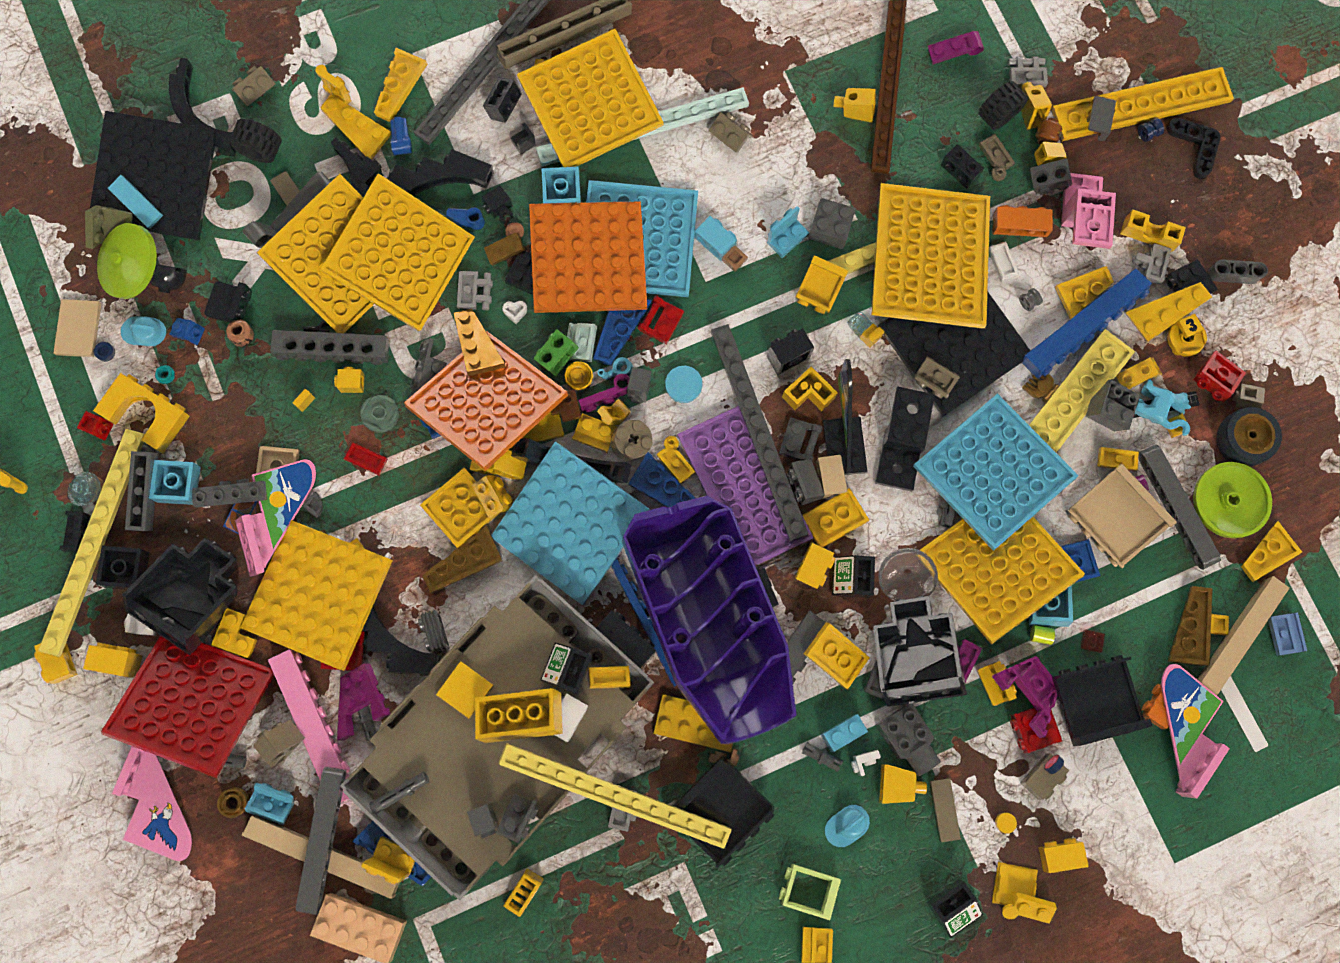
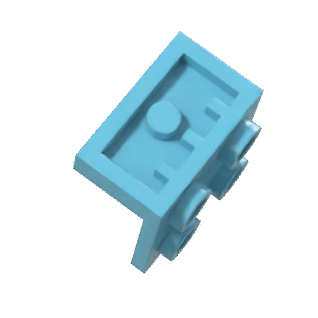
[767,206,809,258]

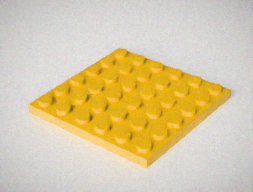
[517,29,664,167]
[320,173,475,331]
[256,174,374,333]
[916,517,1085,644]
[240,520,393,671]

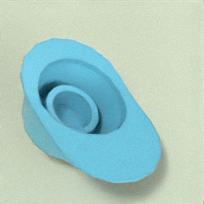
[121,316,166,346]
[825,805,870,847]

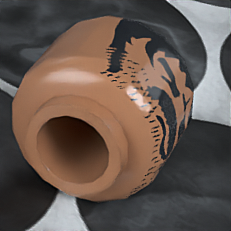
[226,320,254,347]

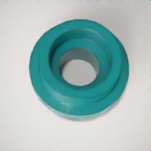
[155,365,175,384]

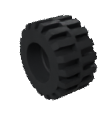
[978,81,1028,130]
[229,119,282,163]

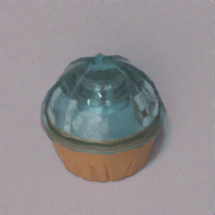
[67,472,104,506]

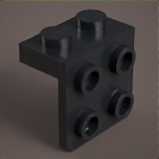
[204,281,252,323]

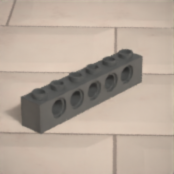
[270,330,390,365]

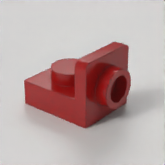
[77,411,114,440]

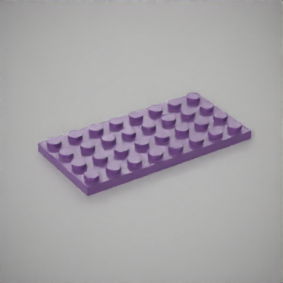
[677,406,814,566]

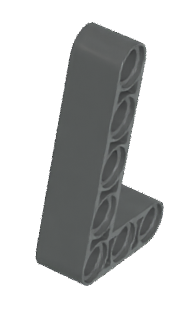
[243,172,331,248]

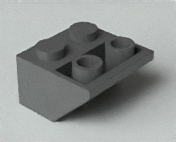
[1086,379,1140,432]
[786,460,825,506]

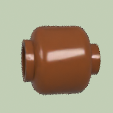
[1035,118,1062,145]

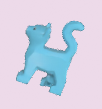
[1135,380,1191,436]

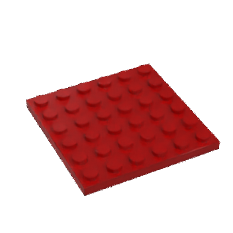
[101,636,274,778]

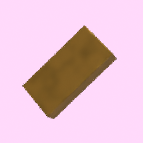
[484,232,525,266]

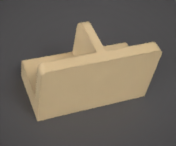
[816,455,847,499]

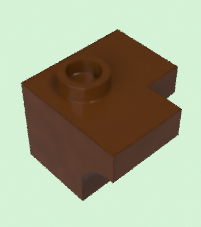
[551,389,581,422]

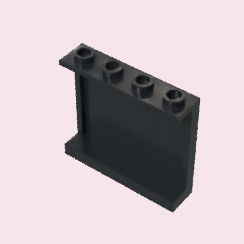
[1052,655,1153,747]
[673,755,775,869]

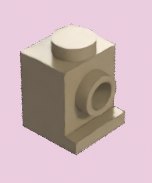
[1232,384,1265,409]

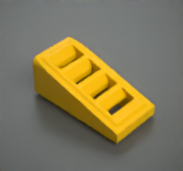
[503,868,544,917]

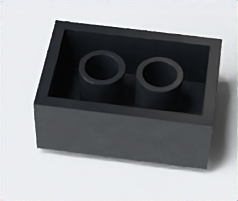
[596,611,656,670]

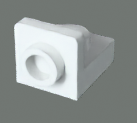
[124,614,157,636]
[851,750,881,776]

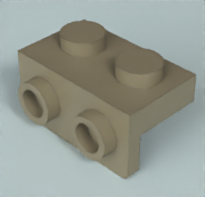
[231,66,275,106]
[708,112,753,153]
[915,357,960,398]

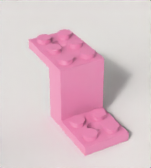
[1061,173,1116,249]

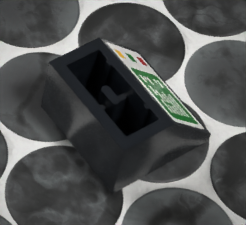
[831,555,875,598]
[540,642,593,695]
[926,880,983,938]

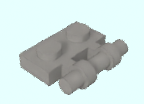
[1008,56,1048,87]
[457,271,493,311]

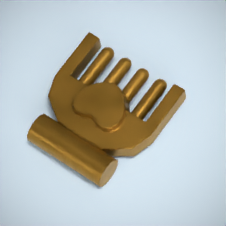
[1022,374,1059,403]

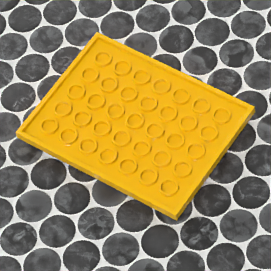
[871,183,990,328]

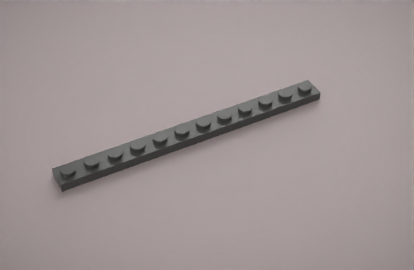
[414,0,550,145]
[710,324,808,541]

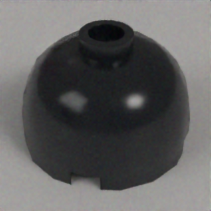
[150,264,187,293]

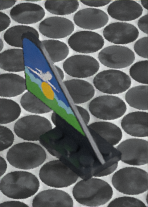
[822,359,868,475]

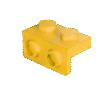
[472,475,513,518]
[977,661,1017,706]

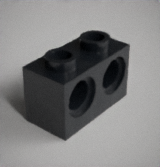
[483,77,522,123]
[941,144,984,189]

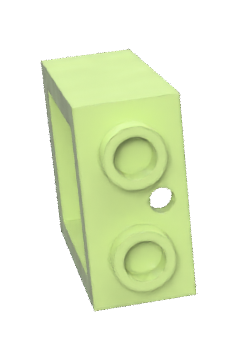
[779,864,841,920]

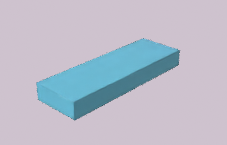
[108,175,163,229]

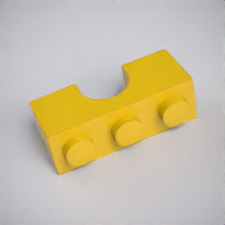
[1120,210,1186,252]

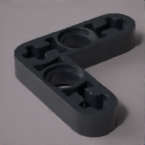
[1167,118,1221,179]

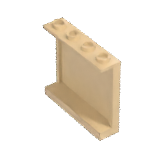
[1067,464,1177,568]

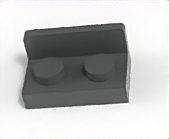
[496,794,539,843]

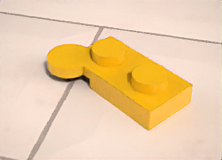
[656,436,696,484]
[1002,892,1057,923]

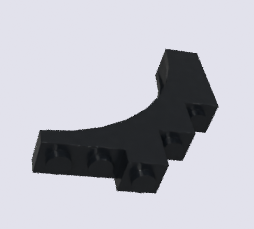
[331,138,384,197]
[388,149,494,196]
[362,605,441,675]

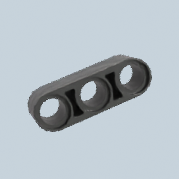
[1207,260,1268,284]

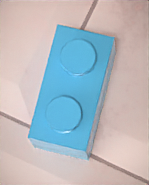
[694,216,737,261]
[821,714,868,752]

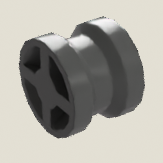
[1019,288,1043,311]

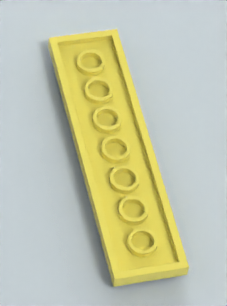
[1029,329,1135,452]

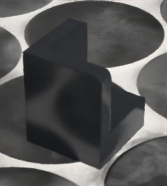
[510,122,536,155]

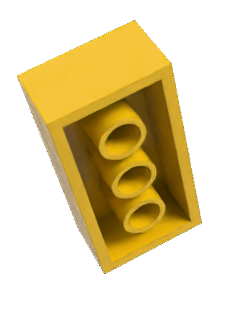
[475,688,563,743]

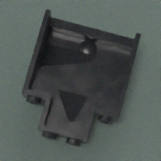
[122,538,237,655]
[873,596,967,707]

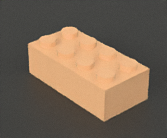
[310,893,407,963]

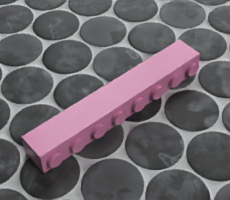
[268,649,350,804]

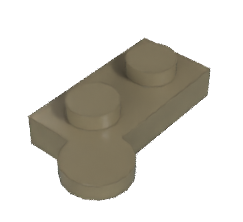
[978,134,1015,181]

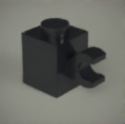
[482,185,514,224]

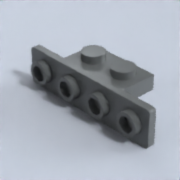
[407,338,447,413]
[192,479,267,508]

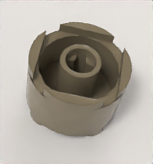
[610,420,653,461]

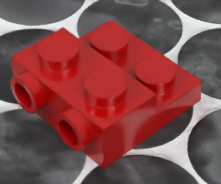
[1193,350,1246,403]
[1010,707,1063,753]

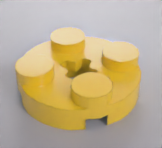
[1167,322,1207,357]

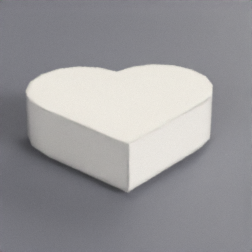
[502,301,527,324]

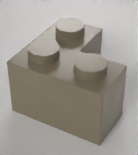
[253,720,305,768]

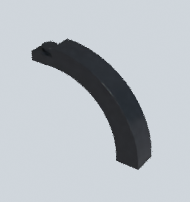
[169,58,236,157]
[511,438,632,484]

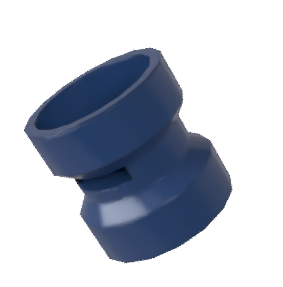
[1138,118,1164,142]

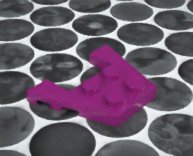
[992,656,1058,738]
[337,663,390,741]

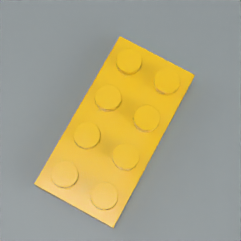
[653,695,733,752]

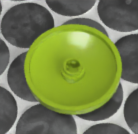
[97,223,157,299]
[1193,462,1272,539]

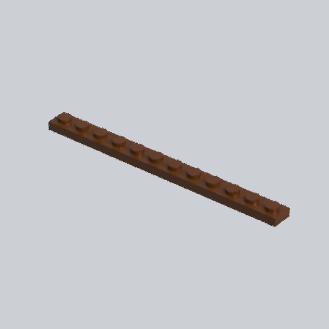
[870,0,907,174]

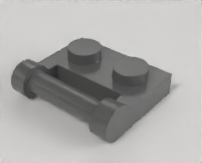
[779,417,823,461]

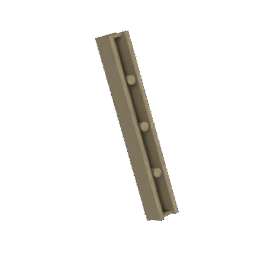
[497,0,632,70]

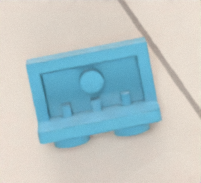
[245,782,294,825]

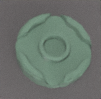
[360,395,399,433]

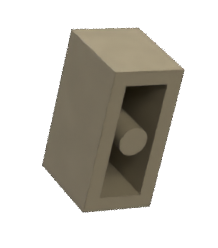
[1020,754,1069,800]

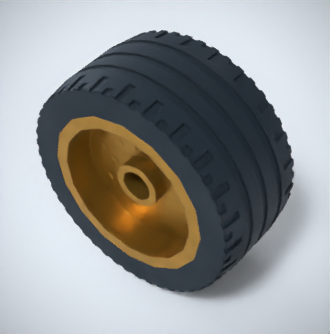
[1216,407,1282,466]

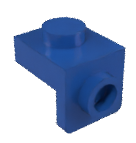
[169,318,205,345]

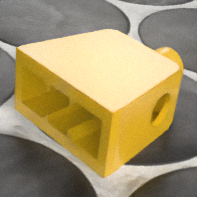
[1021,82,1052,130]
[834,88,876,123]
[879,764,927,804]

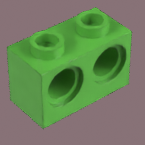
[533,329,579,377]

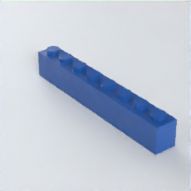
[1022,269,1152,379]

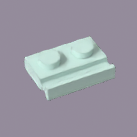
[567,323,597,362]

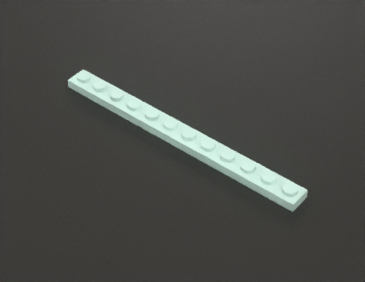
[536,87,749,167]

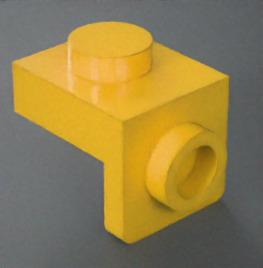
[597,399,631,425]

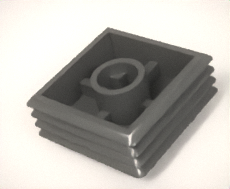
[418,609,450,654]

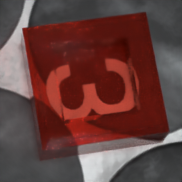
[1081,630,1105,653]

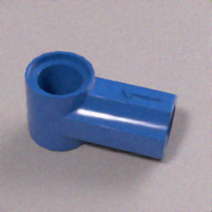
[390,117,412,155]
[446,208,485,230]

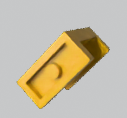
[795,255,848,314]

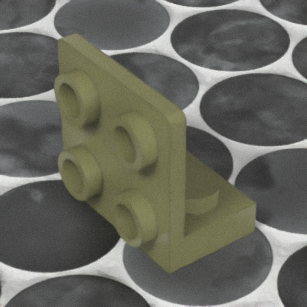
[85,205,133,249]

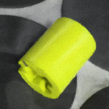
[1030,625,1055,645]

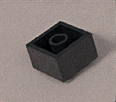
[766,328,814,376]
[95,546,150,590]

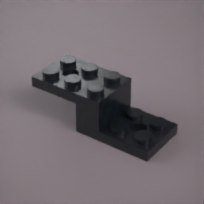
[875,386,935,492]

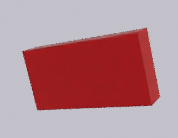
[344,442,388,476]

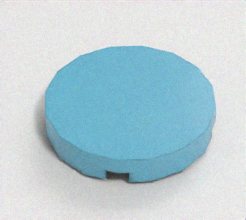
[665,365,703,403]

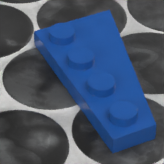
[352,821,431,886]

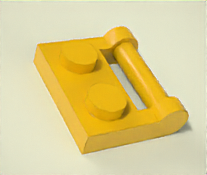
[315,65,352,105]
[0,468,28,494]

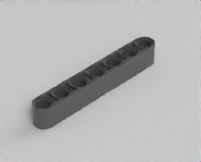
[1138,445,1221,570]
[296,767,346,915]

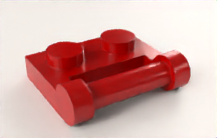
[637,296,684,345]

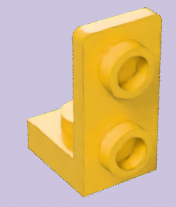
[1116,357,1162,389]

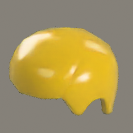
[564,362,594,390]

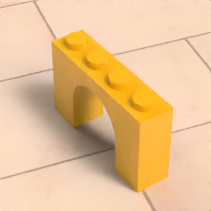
[93,373,189,454]

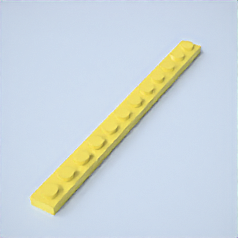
[38,429,144,657]
[498,743,732,849]

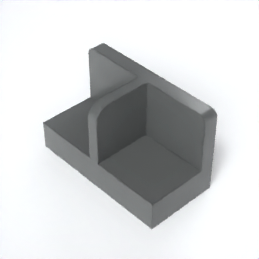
[1087,96,1116,141]

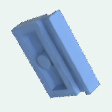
[1268,613,1307,656]

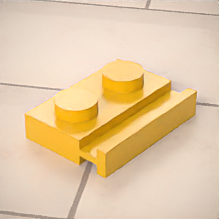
[572,413,617,453]
[801,927,833,963]

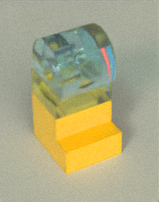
[847,311,885,348]

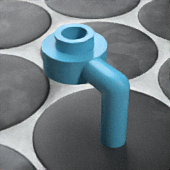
[597,357,633,380]

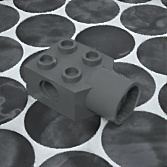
[875,703,941,776]

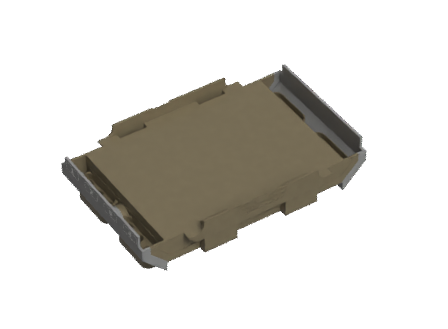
[340,575,654,900]

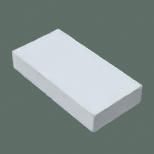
[989,242,1020,282]

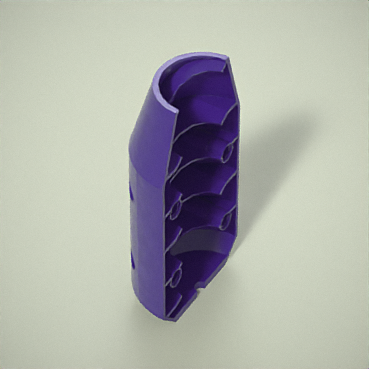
[622,496,797,744]

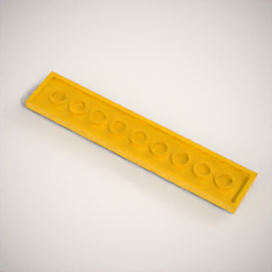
[1051,67,1234,141]

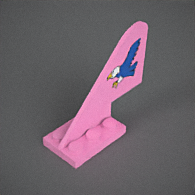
[112,746,192,861]

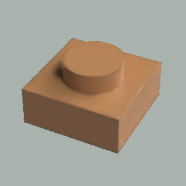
[722,245,748,272]

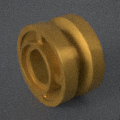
[217,787,249,818]

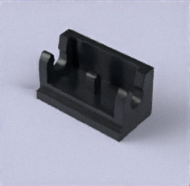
[59,511,91,553]

